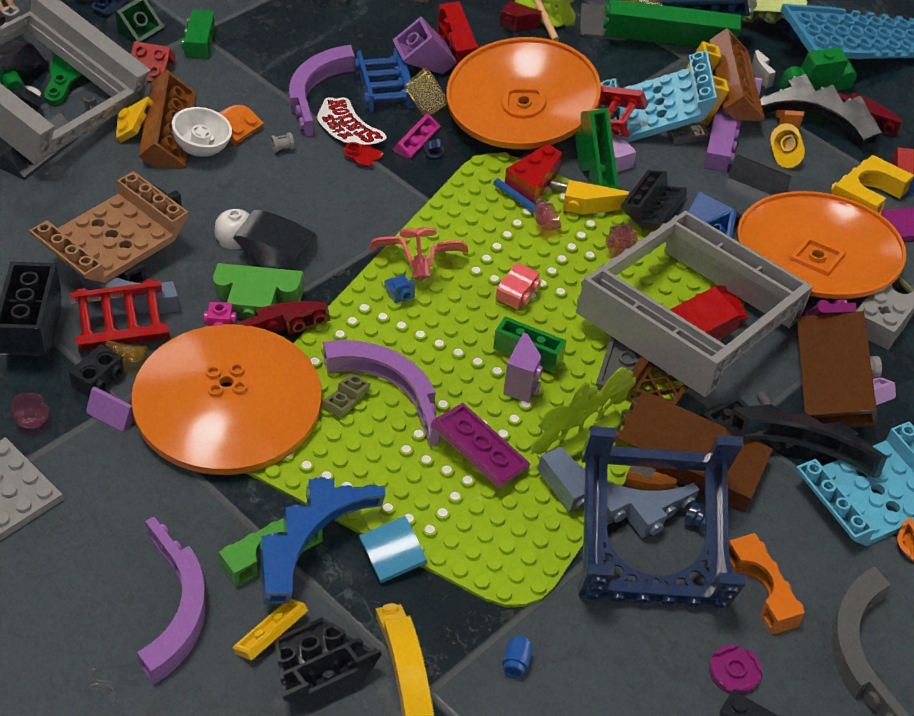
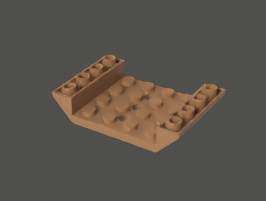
[29,171,189,283]

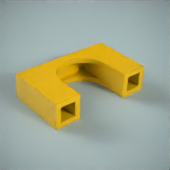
[686,41,729,126]
[830,155,914,215]

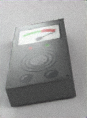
[667,123,710,145]

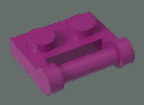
[803,300,856,316]

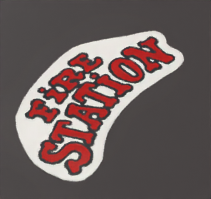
[317,97,386,145]

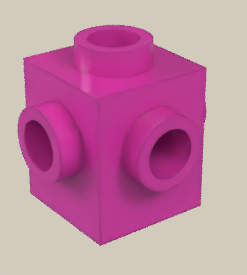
[204,302,237,326]

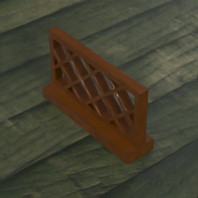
[627,356,689,406]

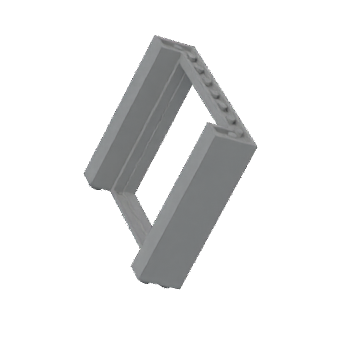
[0,0,151,164]
[576,211,813,397]

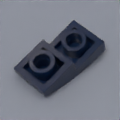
[90,0,127,15]

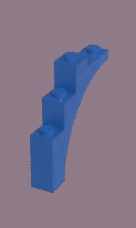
[260,477,386,605]

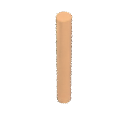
[534,0,559,41]

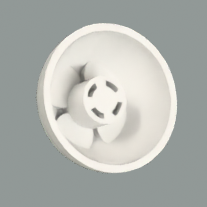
[172,107,232,157]

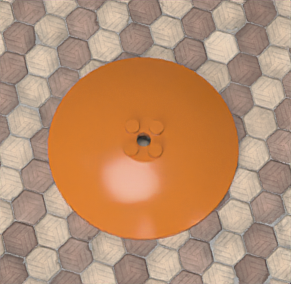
[737,191,906,299]

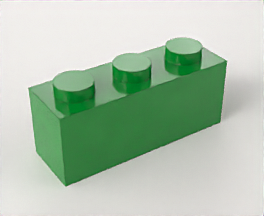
[181,10,215,59]
[493,316,566,373]

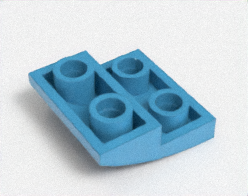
[359,516,427,583]

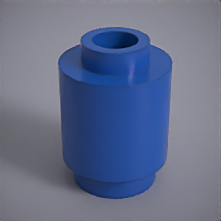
[502,636,534,678]

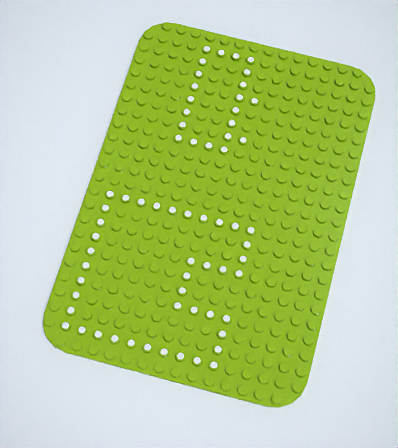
[246,152,746,607]

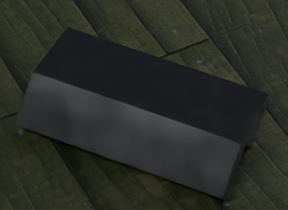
[621,170,687,231]

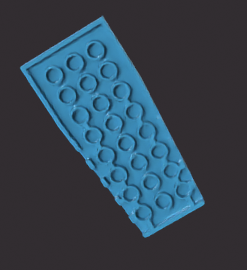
[780,4,914,60]

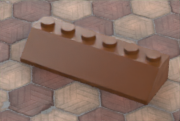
[709,28,765,121]
[139,69,196,168]

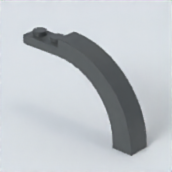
[831,566,909,716]

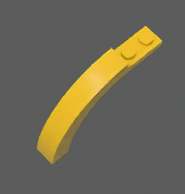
[376,603,434,716]

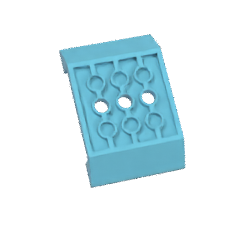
[600,50,718,142]
[795,422,914,546]

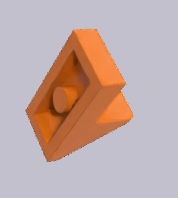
[775,110,804,131]

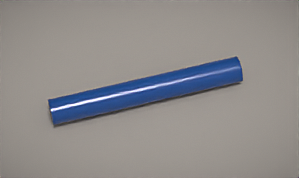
[493,178,542,216]

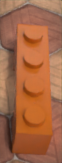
[729,533,805,635]

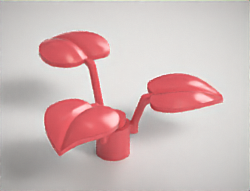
[369,227,468,279]

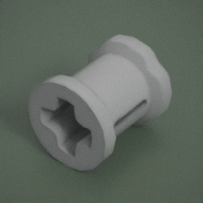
[2,6,19,23]
[270,132,295,153]

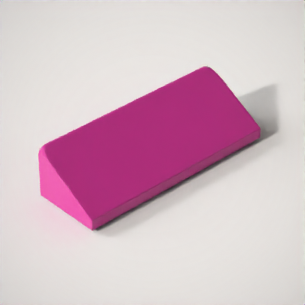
[392,113,441,159]

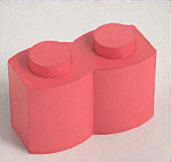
[496,262,541,310]

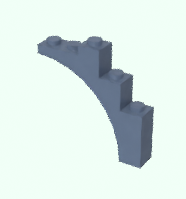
[537,447,699,538]

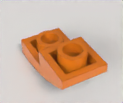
[624,471,677,491]

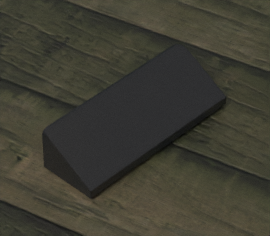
[729,154,792,195]

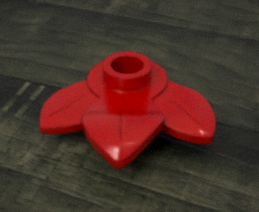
[344,142,383,166]

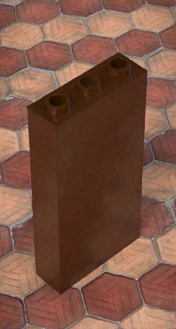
[797,311,877,427]
[614,391,773,513]

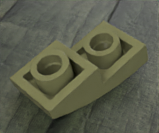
[322,373,371,418]

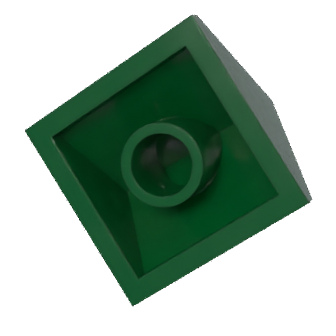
[115,0,164,42]

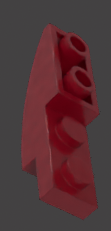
[838,93,902,137]
[237,301,331,335]

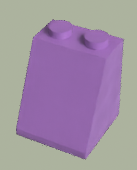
[393,17,457,74]

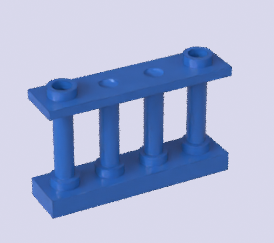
[354,48,415,112]

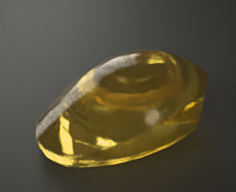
[105,341,148,362]

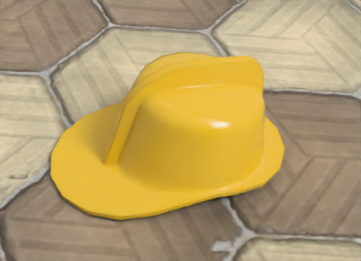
[770,123,805,168]

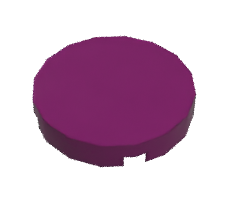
[709,645,762,695]

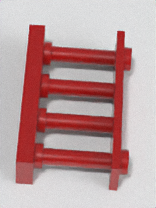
[581,86,648,137]
[69,279,170,351]

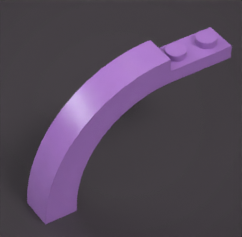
[289,45,355,137]
[323,340,440,446]
[137,517,206,685]

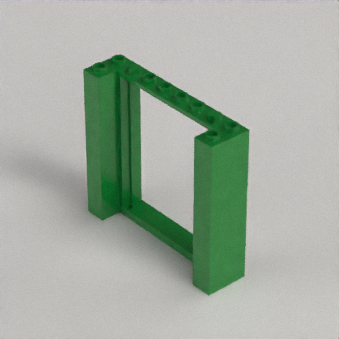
[603,0,741,48]

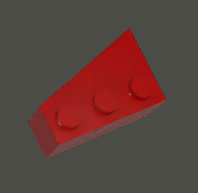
[437,1,479,66]
[505,143,562,204]

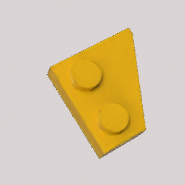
[116,96,153,143]

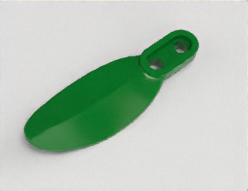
[44,53,82,106]

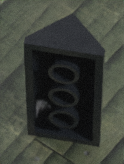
[0,112,79,180]

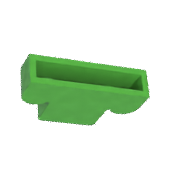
[213,263,305,320]

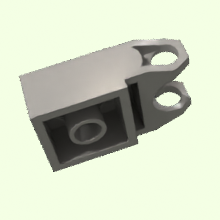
[857,284,914,350]

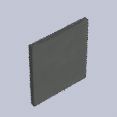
[580,3,626,41]

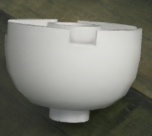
[214,209,250,250]

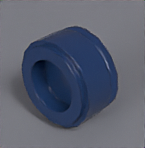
[423,139,444,159]

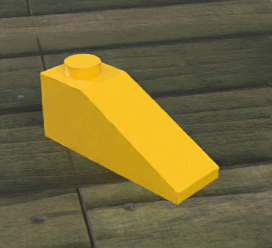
[563,180,629,215]

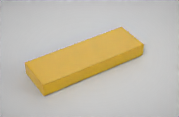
[232,599,309,661]

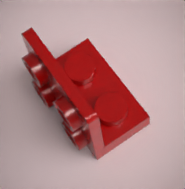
[131,41,176,82]

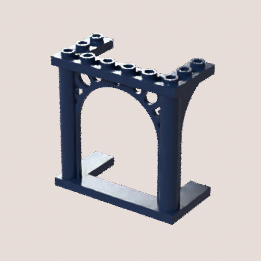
[578,426,746,609]

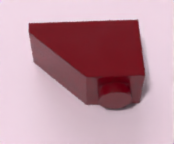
[500,1,542,31]

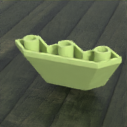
[741,0,807,24]

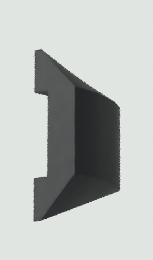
[0,40,49,71]
[233,210,316,270]
[275,617,382,709]

